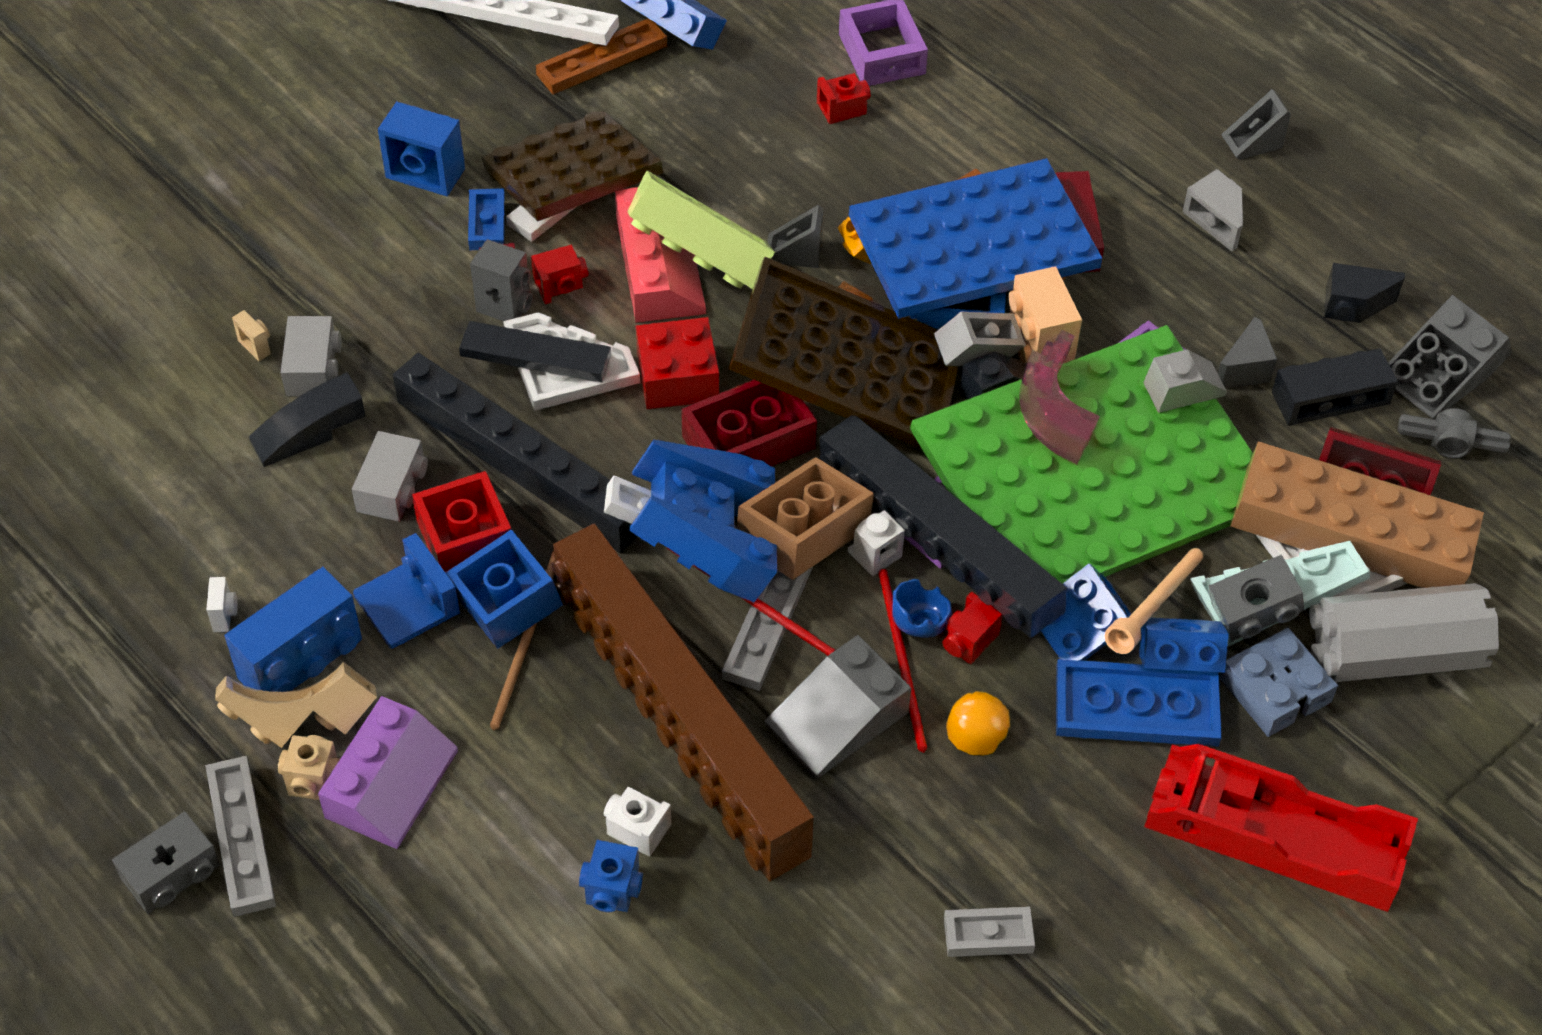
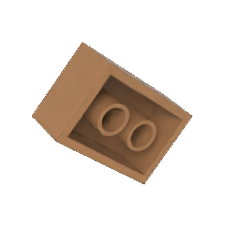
[736,457,874,580]

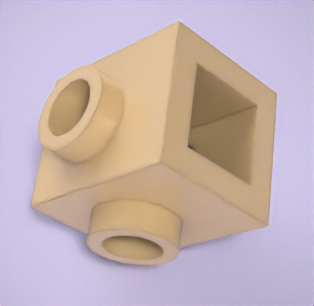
[278,735,341,800]

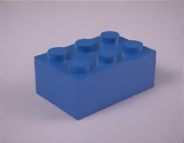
[224,566,362,692]

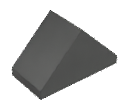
[1221,89,1291,160]
[767,205,824,268]
[1218,317,1277,389]

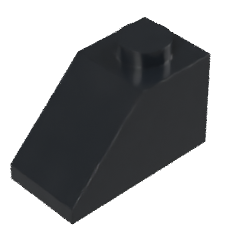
[1324,263,1405,323]
[960,351,1033,400]

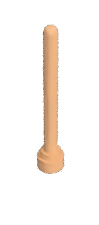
[1105,548,1203,654]

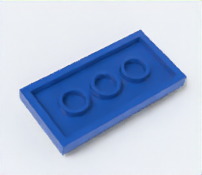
[1056,659,1221,747]

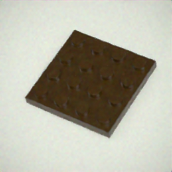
[482,111,664,222]

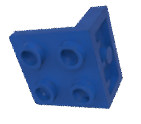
[353,533,460,649]
[1041,563,1132,661]

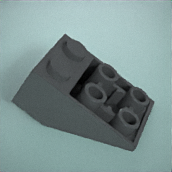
[1388,295,1512,419]

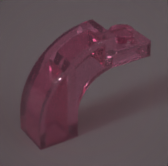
[1019,329,1100,464]

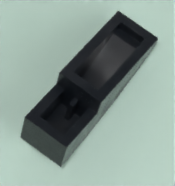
[249,372,366,467]

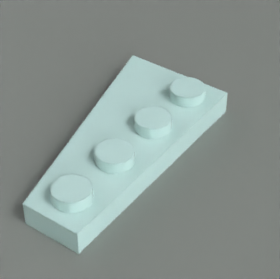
[1190,541,1370,646]

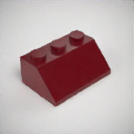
[1319,427,1441,496]

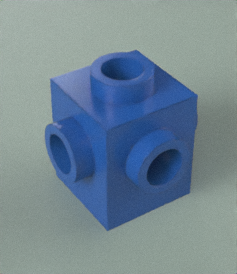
[579,840,643,912]

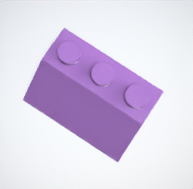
[318,696,458,849]

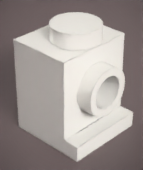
[848,510,905,576]
[604,787,671,857]

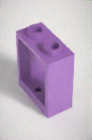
[839,0,928,86]

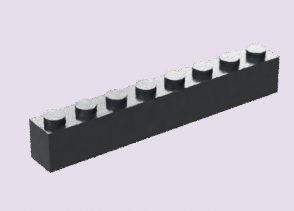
[392,352,638,554]
[820,415,1067,638]

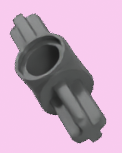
[1397,408,1511,458]

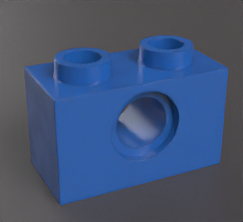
[1139,617,1228,673]

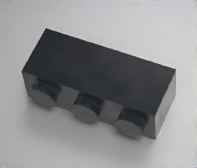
[1272,348,1398,426]

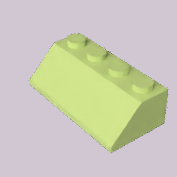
[627,171,775,289]

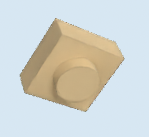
[232,310,271,361]

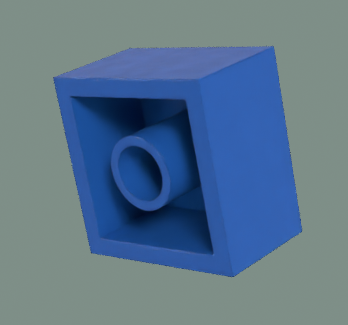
[378,101,465,197]
[446,530,563,649]

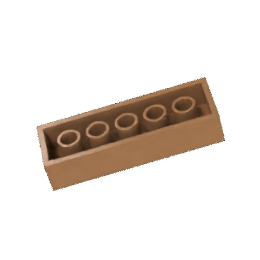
[1231,441,1484,588]

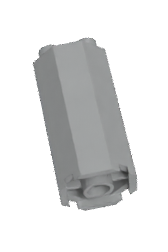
[1309,583,1499,682]

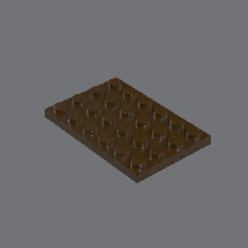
[729,257,958,449]

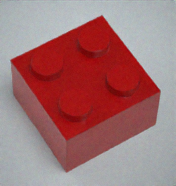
[636,317,719,409]
[412,471,512,573]

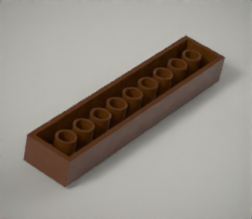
[551,523,814,882]

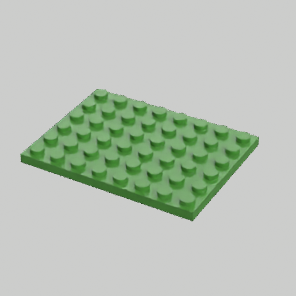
[910,325,1253,584]

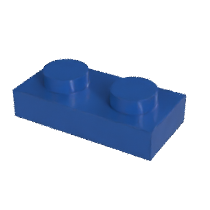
[468,188,505,251]

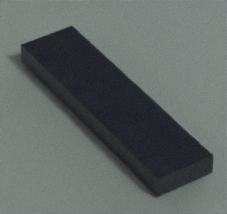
[459,321,611,382]

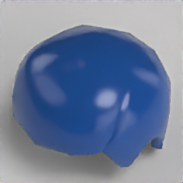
[892,579,952,638]

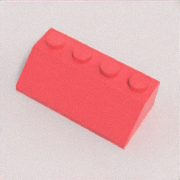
[615,187,706,323]

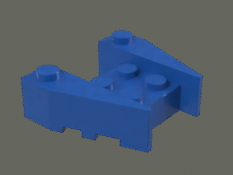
[630,440,777,602]

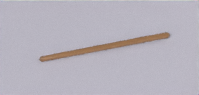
[490,552,555,731]

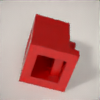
[817,73,871,124]
[531,244,589,304]
[942,592,1003,665]

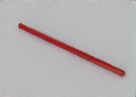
[666,547,835,656]
[878,568,928,753]

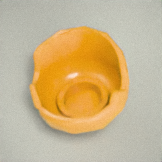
[946,691,1011,755]

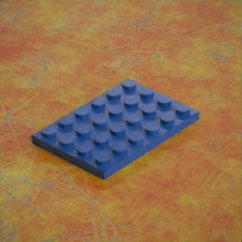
[849,158,1102,318]

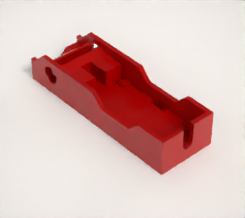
[1144,744,1418,912]

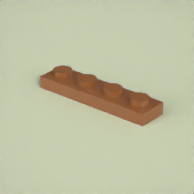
[536,18,667,95]

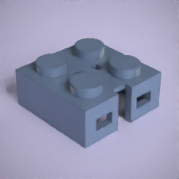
[1220,628,1338,737]

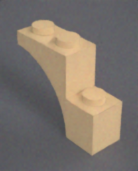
[215,662,377,748]

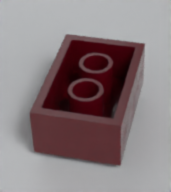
[681,380,817,466]

